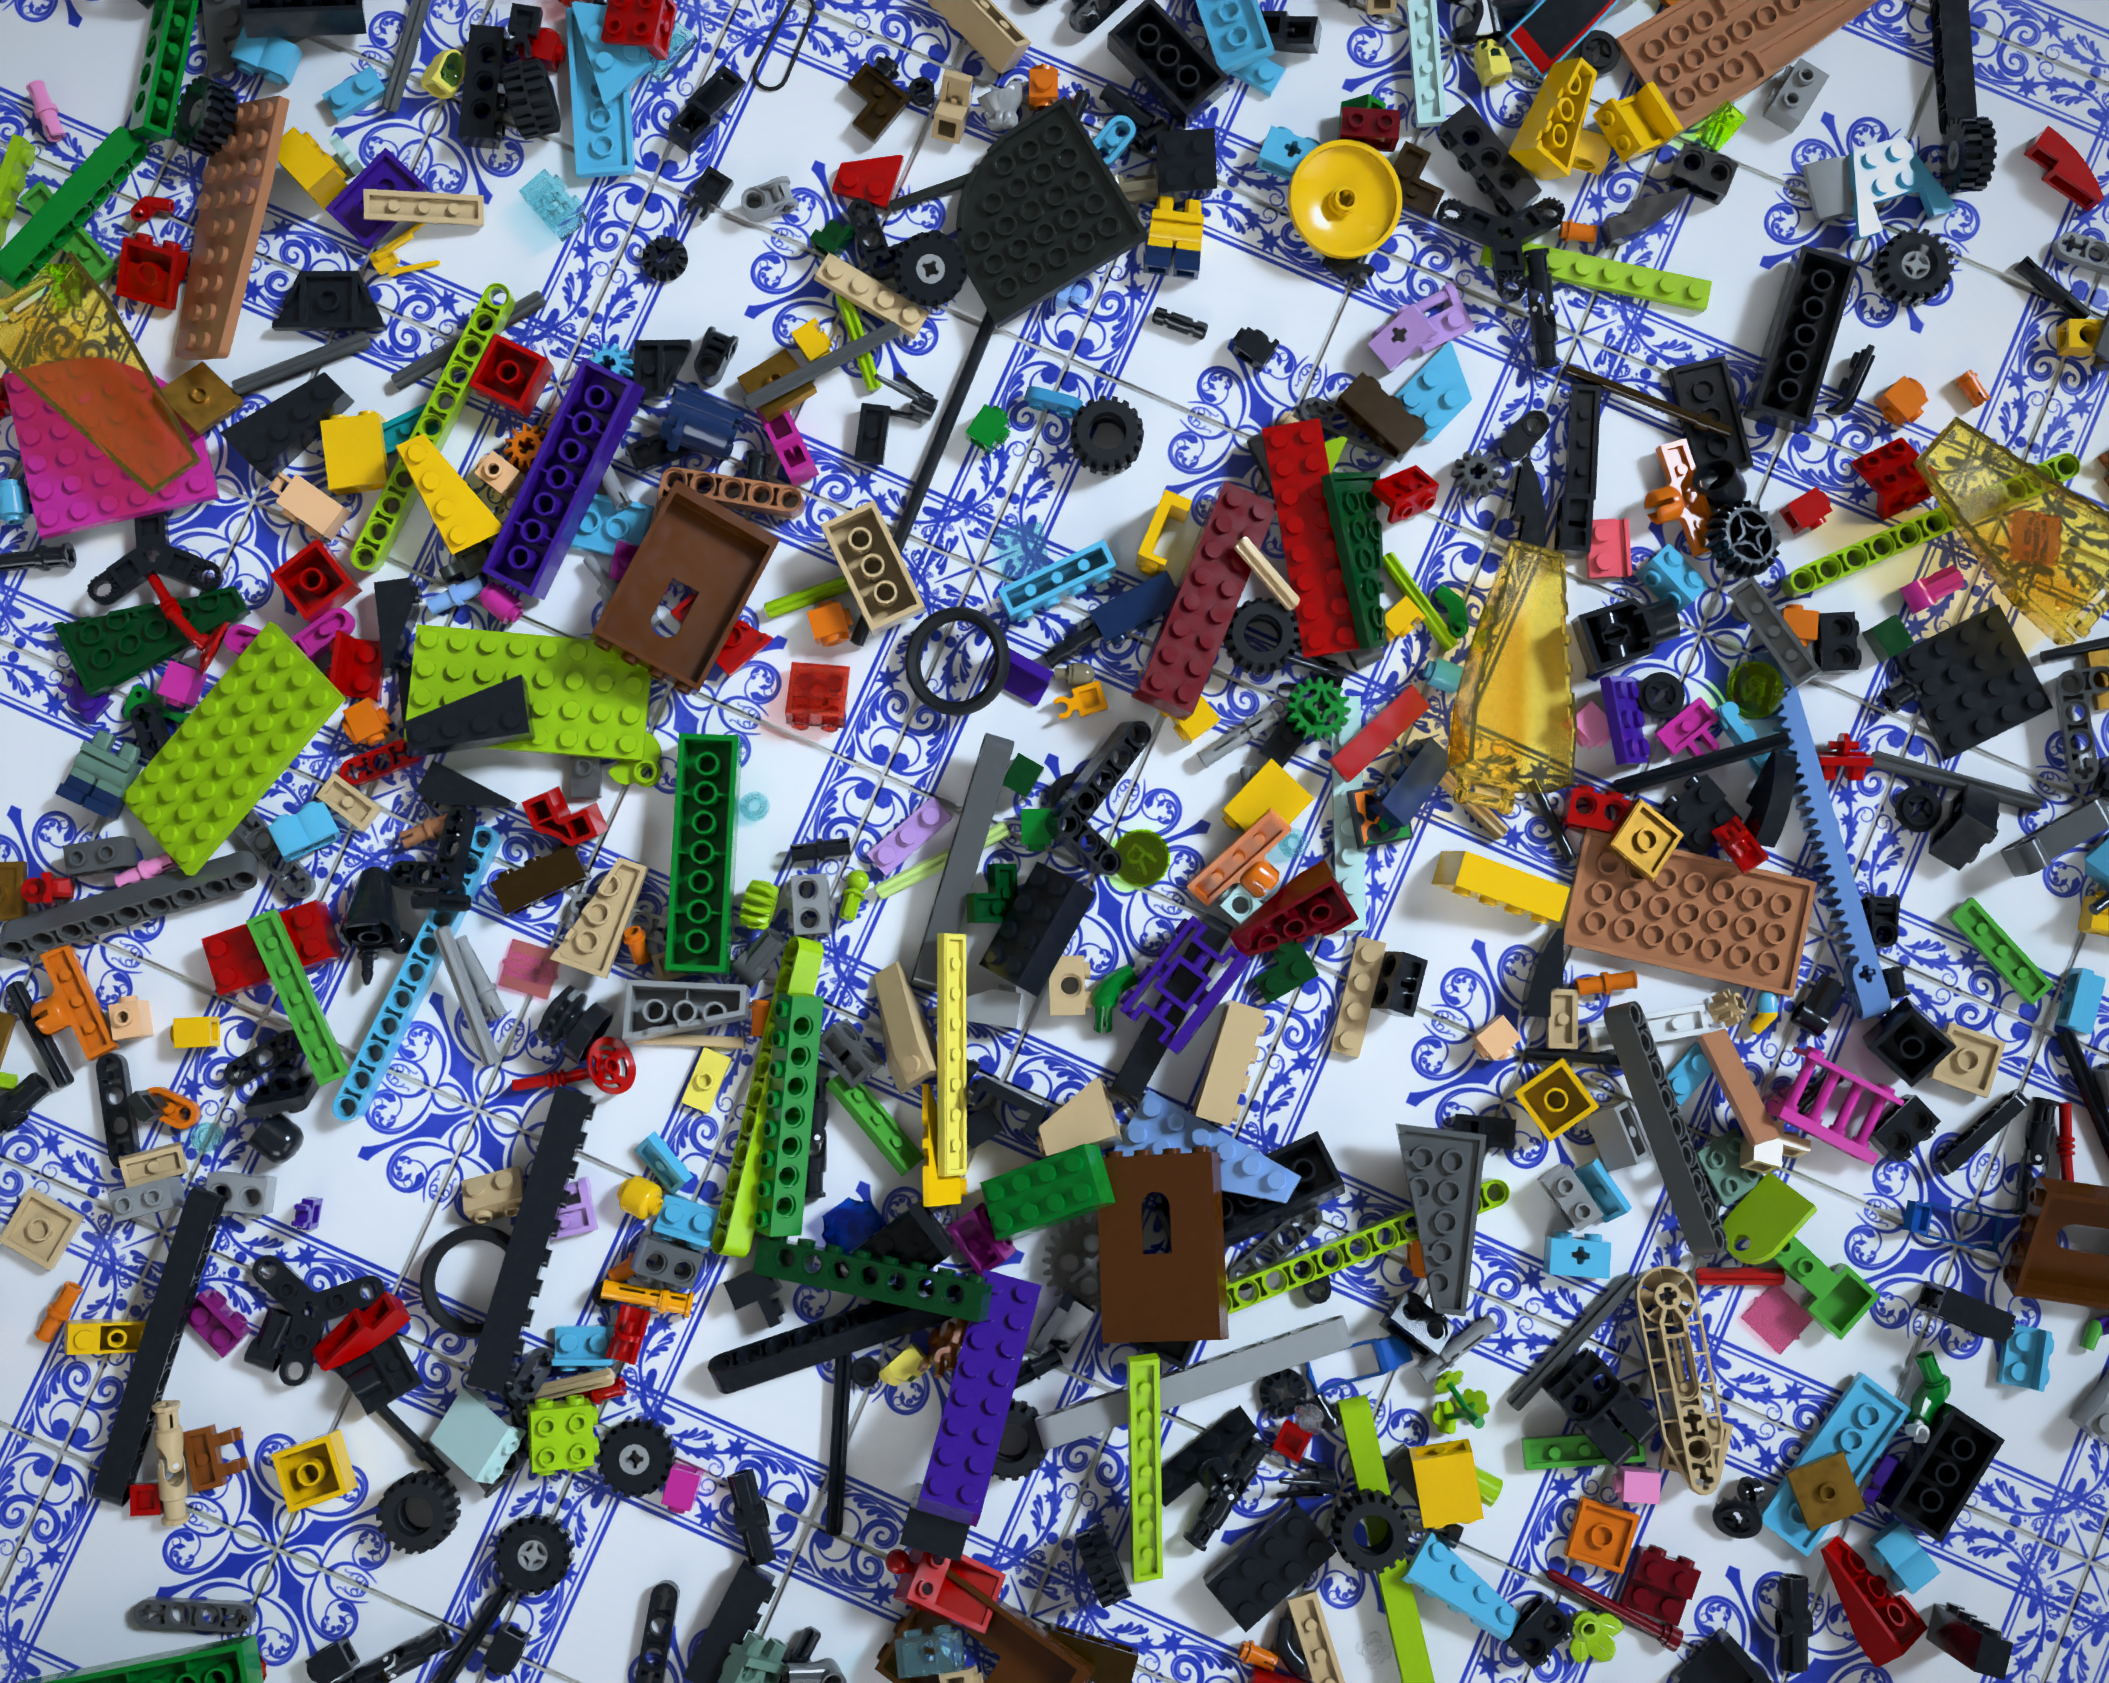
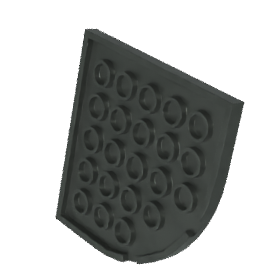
[956,96,1149,328]

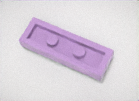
[867,796,952,877]

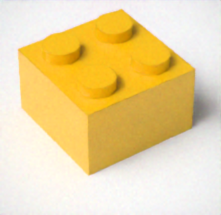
[277,126,348,211]
[1513,1057,1599,1142]
[271,1429,358,1513]

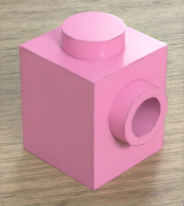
[1564,700,1611,749]
[1612,1466,1661,1505]

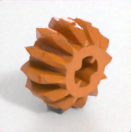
[504,424,547,473]

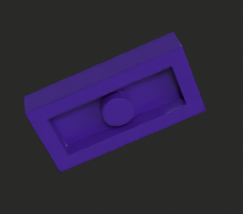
[987,648,1054,706]

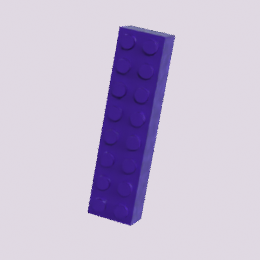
[481,357,645,600]
[916,1269,1042,1527]

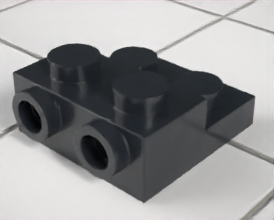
[1659,774,1743,855]

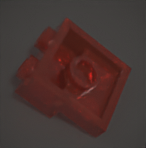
[785,662,851,733]

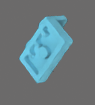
[652,1193,719,1251]
[1996,1324,2054,1392]
[551,1325,617,1371]

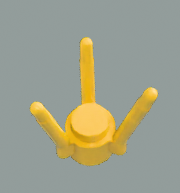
[369,223,440,278]

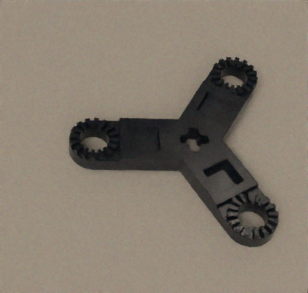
[1436,197,1565,302]
[87,511,224,606]
[252,1255,387,1386]

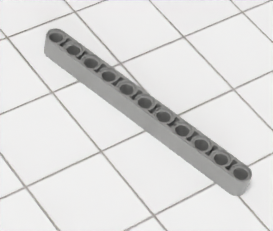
[1034,1315,1353,1449]

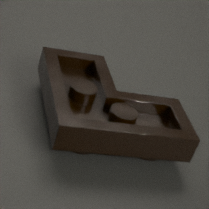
[848,62,911,144]
[1393,141,1445,219]

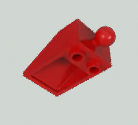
[885,1548,1006,1634]

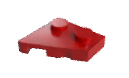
[832,155,904,211]

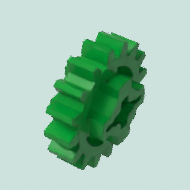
[1285,677,1351,742]

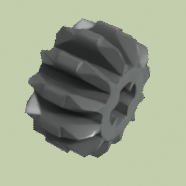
[1451,449,1502,500]

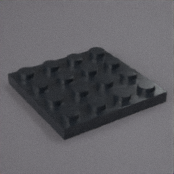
[1892,604,2053,760]

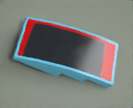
[1504,0,1619,79]

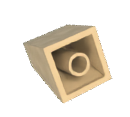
[1036,1077,1123,1158]

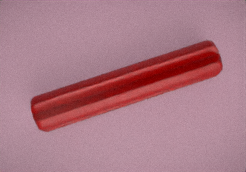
[1695,1267,1786,1286]

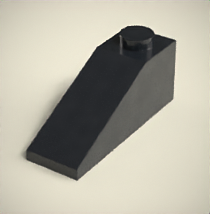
[374,577,423,673]
[416,760,518,809]

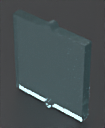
[994,522,1050,581]

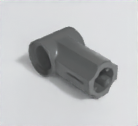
[730,927,788,988]
[782,1658,847,1683]

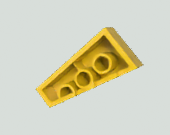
[1508,57,1597,181]
[395,433,503,555]
[1432,851,1570,925]

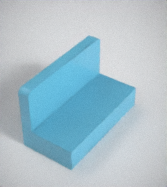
[2055,968,2106,1034]

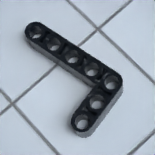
[1045,721,1152,876]

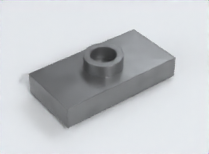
[570,756,602,798]

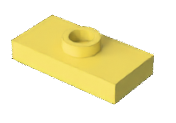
[681,1047,733,1113]

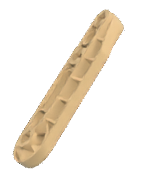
[1634,1266,1724,1496]

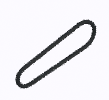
[752,0,816,91]

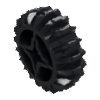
[1703,500,1781,579]

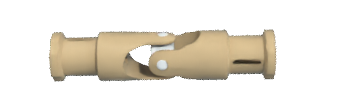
[152,1399,190,1526]

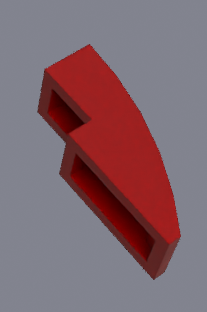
[2024,125,2104,212]
[312,1291,412,1371]

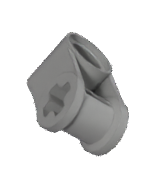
[741,176,799,222]

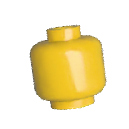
[617,1175,664,1220]

